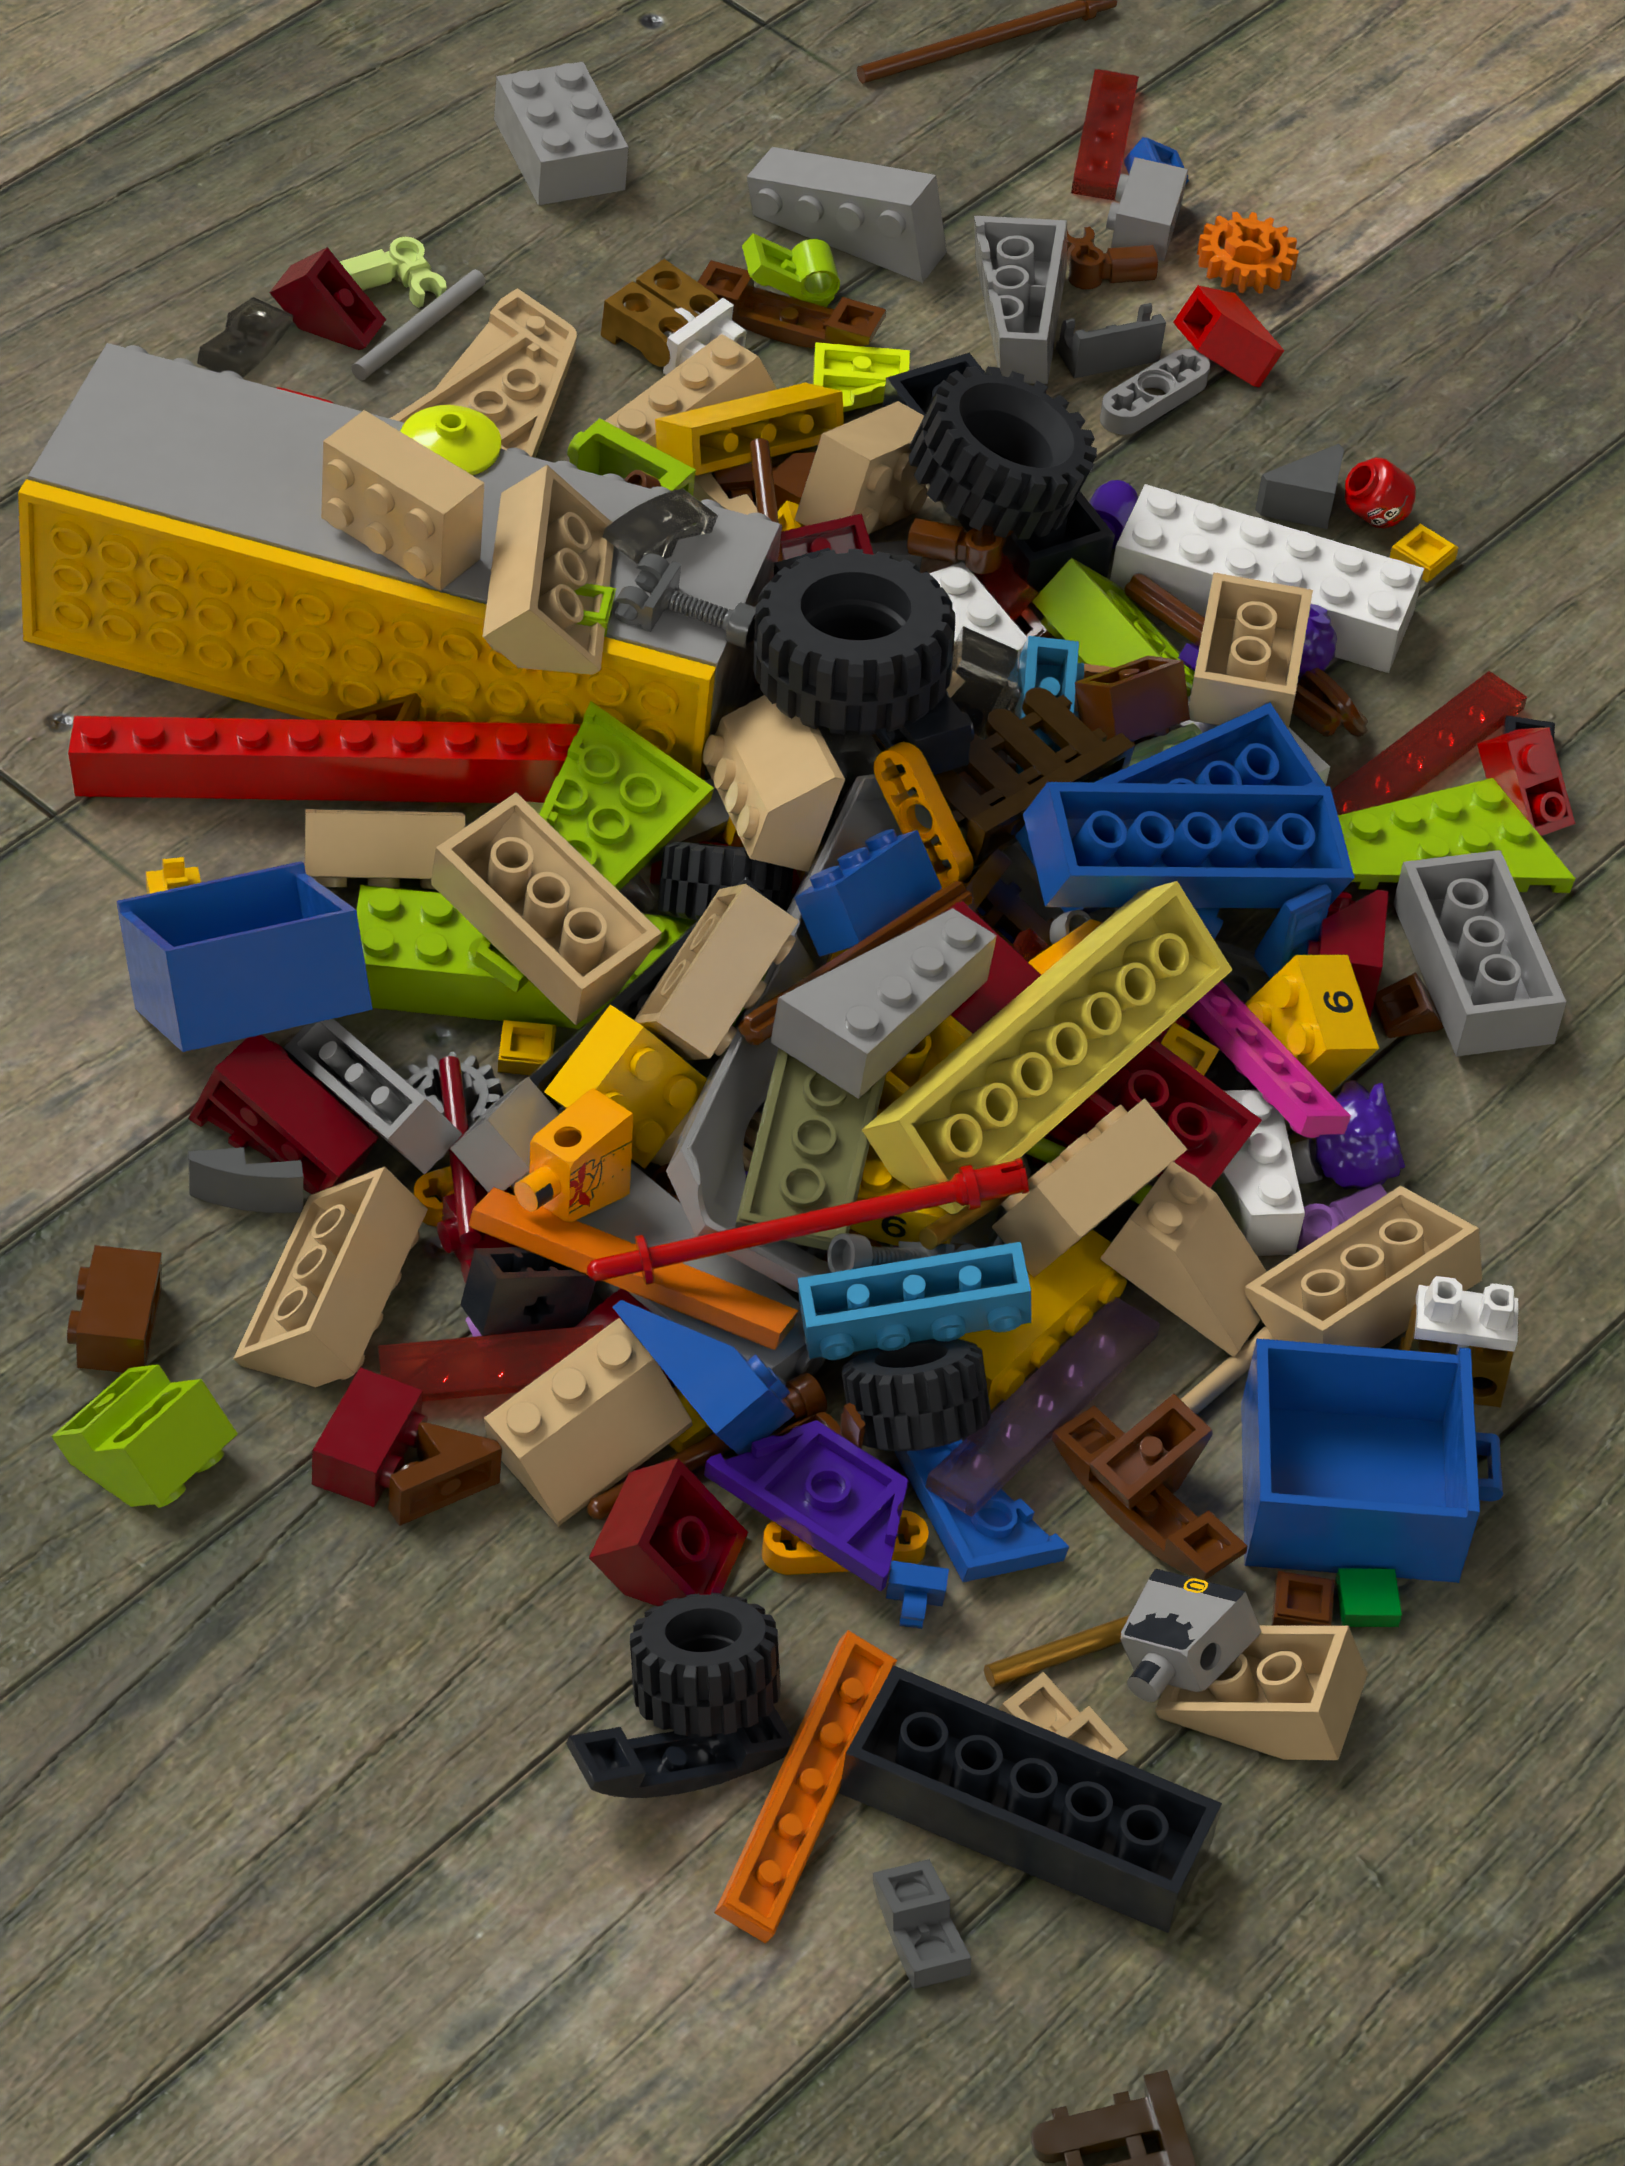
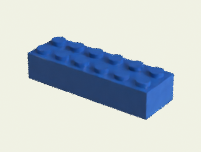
[1015,703,1326,914]
[1023,782,1355,908]

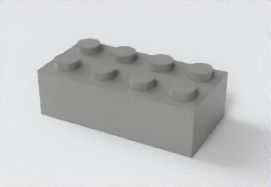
[1393,850,1566,1056]

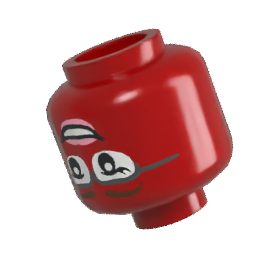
[1344,457,1416,529]

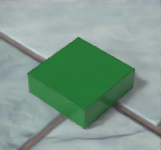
[1336,1568,1402,1627]

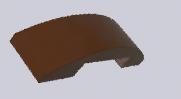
[697,260,886,348]
[1051,1405,1248,1581]

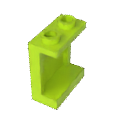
[567,418,696,500]

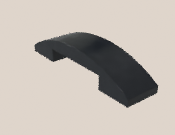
[566,1705,793,1798]

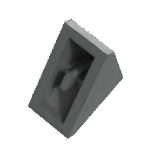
[1255,444,1344,529]

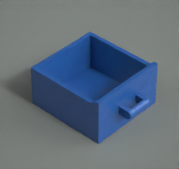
[116,861,373,1052]
[1241,1338,1503,1583]

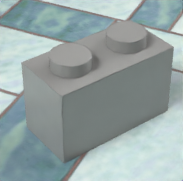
[1106,157,1188,261]
[450,1077,560,1193]

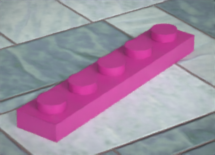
[1184,980,1351,1138]

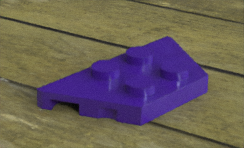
[704,1420,908,1591]

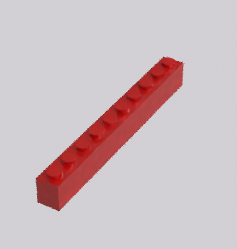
[68,716,581,803]

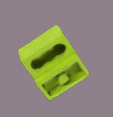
[51,1364,238,1508]

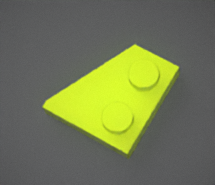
[813,342,910,412]

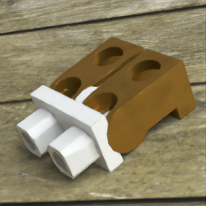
[600,259,747,375]
[1397,1276,1518,1408]

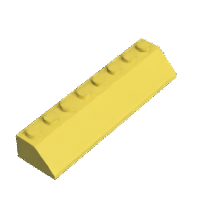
[862,881,1232,1214]

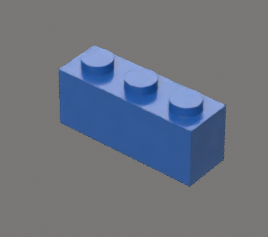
[794,829,942,957]

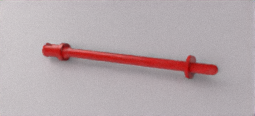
[587,1158,1029,1285]

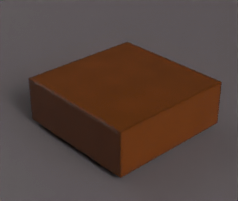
[1271,1571,1335,1626]

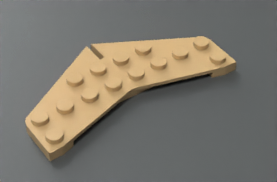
[389,288,577,458]

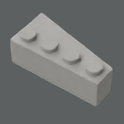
[747,147,947,283]
[974,216,1067,384]
[771,908,997,1099]

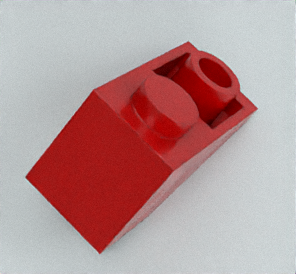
[1173,285,1285,387]
[1477,727,1575,836]

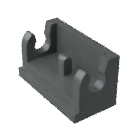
[1056,303,1166,378]

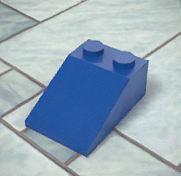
[612,1300,794,1455]

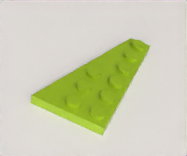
[475,701,714,993]
[1338,778,1576,893]

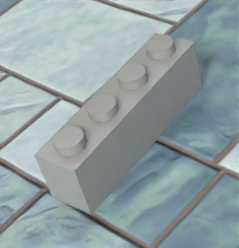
[284,1019,462,1174]

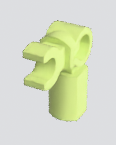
[340,237,447,308]

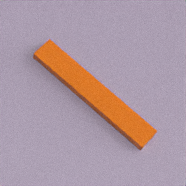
[469,1187,798,1350]
[714,1630,897,1944]

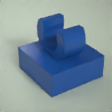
[886,1561,949,1629]

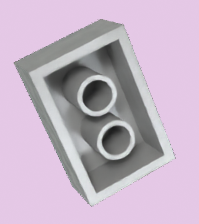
[494,62,628,205]

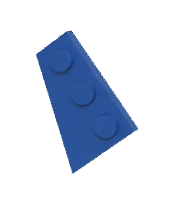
[894,1440,1069,1582]

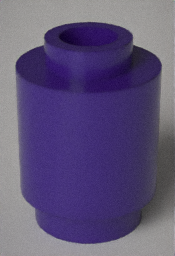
[1089,480,1138,549]

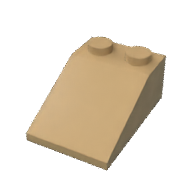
[1100,1162,1267,1357]
[1156,1625,1368,1760]

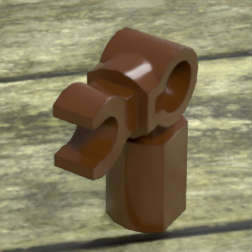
[1067,227,1158,289]
[907,518,1014,574]

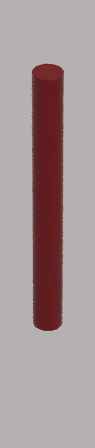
[439,1056,482,1245]

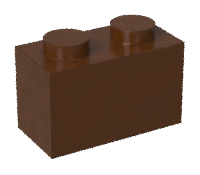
[1075,656,1190,743]
[67,1245,162,1373]

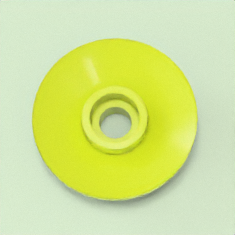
[400,405,501,476]

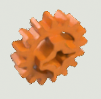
[1197,212,1299,294]

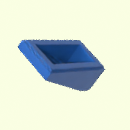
[1254,884,1332,979]

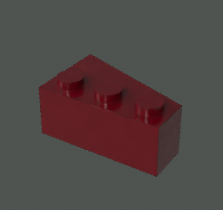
[188,1035,379,1195]

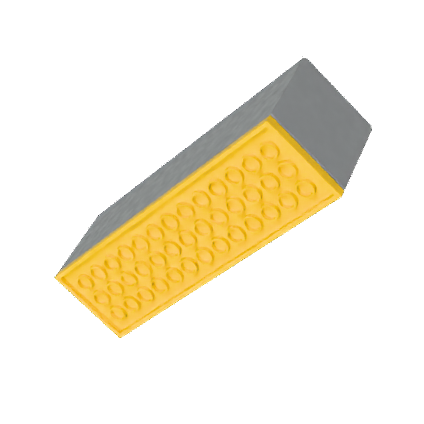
[18,343,782,781]

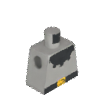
[1121,1569,1261,1702]

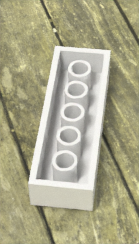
[1110,484,1424,673]

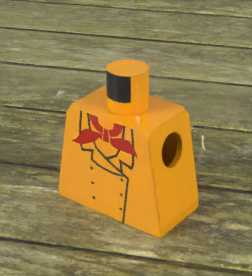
[514,1088,633,1222]

